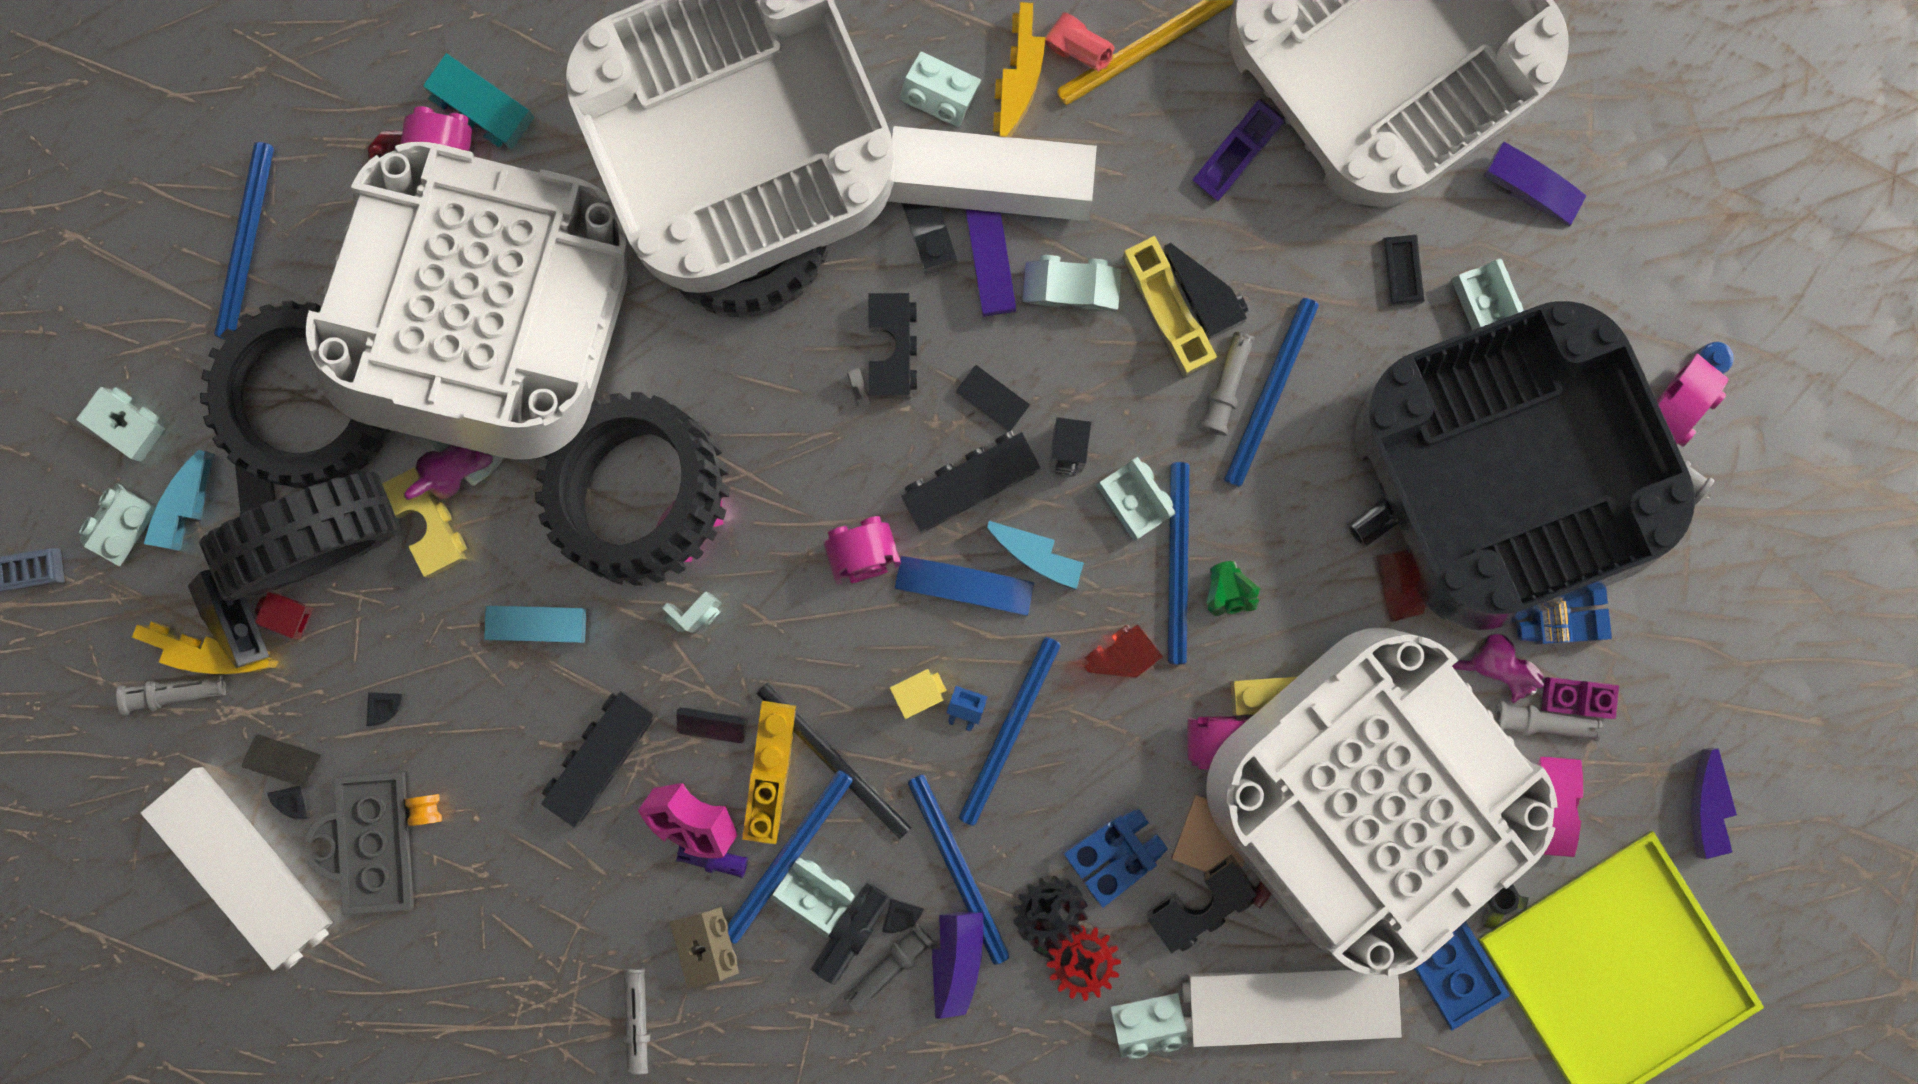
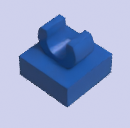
[946,686,988,731]

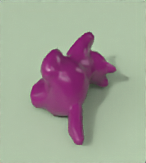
[404,445,493,500]
[1452,634,1545,704]

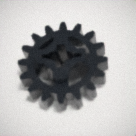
[1013,876,1088,951]

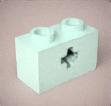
[76,386,165,462]

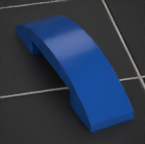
[895,556,1034,616]

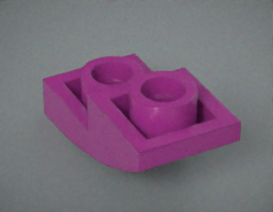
[1541,677,1619,719]

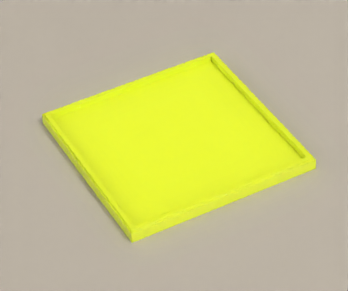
[1477,831,1764,1084]

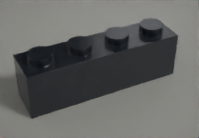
[901,431,1041,534]
[541,691,658,828]

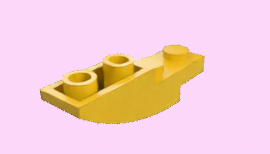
[993,2,1045,137]
[132,621,278,674]
[742,701,796,844]

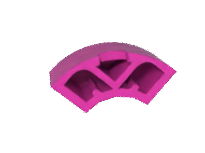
[1657,354,1729,447]
[1538,756,1583,857]
[638,783,738,858]

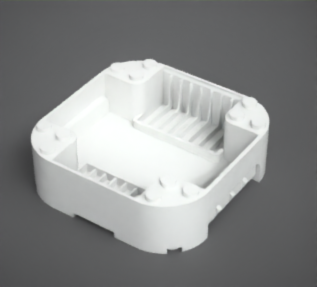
[566,0,895,293]
[1228,0,1569,208]
[306,142,628,459]
[1206,628,1558,976]

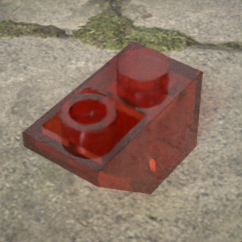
[1376,548,1426,622]
[1082,624,1163,678]

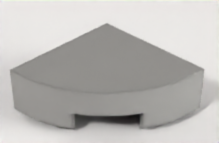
[847,368,870,407]

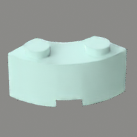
[1022,255,1122,310]

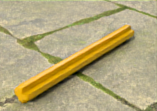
[1057,0,1234,105]

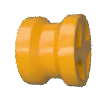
[405,794,442,826]

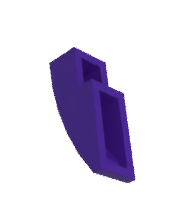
[1192,99,1286,201]
[1483,141,1587,226]
[966,209,1016,317]
[1691,748,1737,859]
[932,912,983,1019]

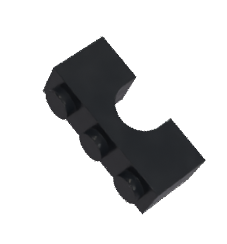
[868,293,917,399]
[1048,417,1091,477]
[1147,854,1257,954]

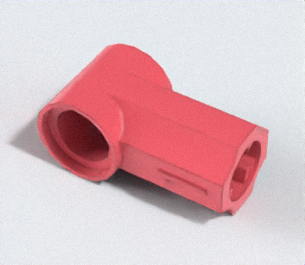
[1045,12,1115,72]

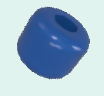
[1697,342,1734,374]

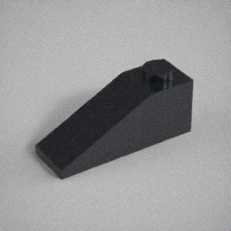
[902,203,957,275]
[1163,242,1249,340]
[188,569,270,668]

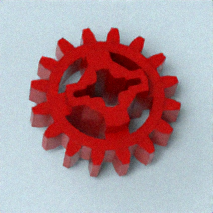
[1046,924,1121,1001]

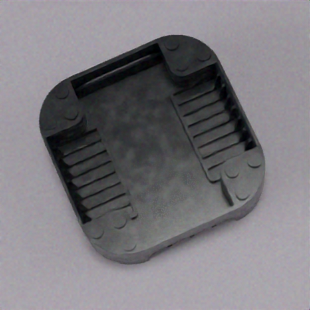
[1355,301,1695,630]

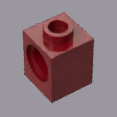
[255,591,314,639]

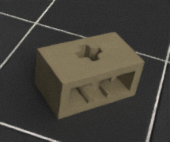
[669,907,739,989]

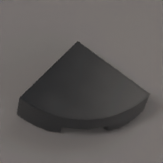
[366,692,405,726]
[267,785,310,819]
[882,898,924,933]

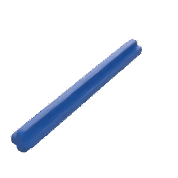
[214,142,274,339]
[1225,297,1319,487]
[1168,462,1190,665]
[959,637,1061,826]
[728,770,853,944]
[908,775,1009,965]

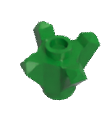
[1206,561,1261,616]

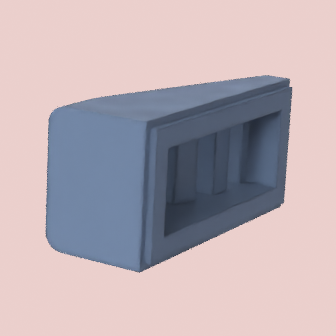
[0,548,65,592]

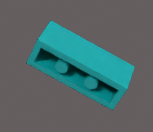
[423,53,535,150]

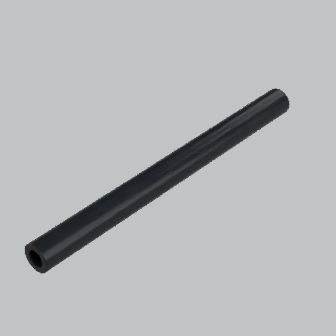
[756,682,912,839]

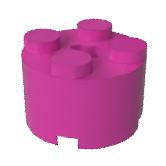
[400,106,472,151]
[824,516,901,585]
[1187,716,1251,770]

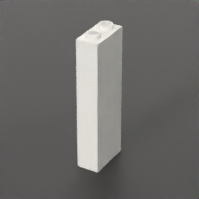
[887,126,1097,221]
[141,767,334,971]
[1182,966,1402,1047]

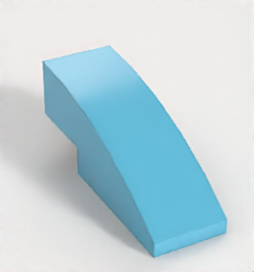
[144,450,215,551]
[987,521,1084,590]
[484,606,587,643]

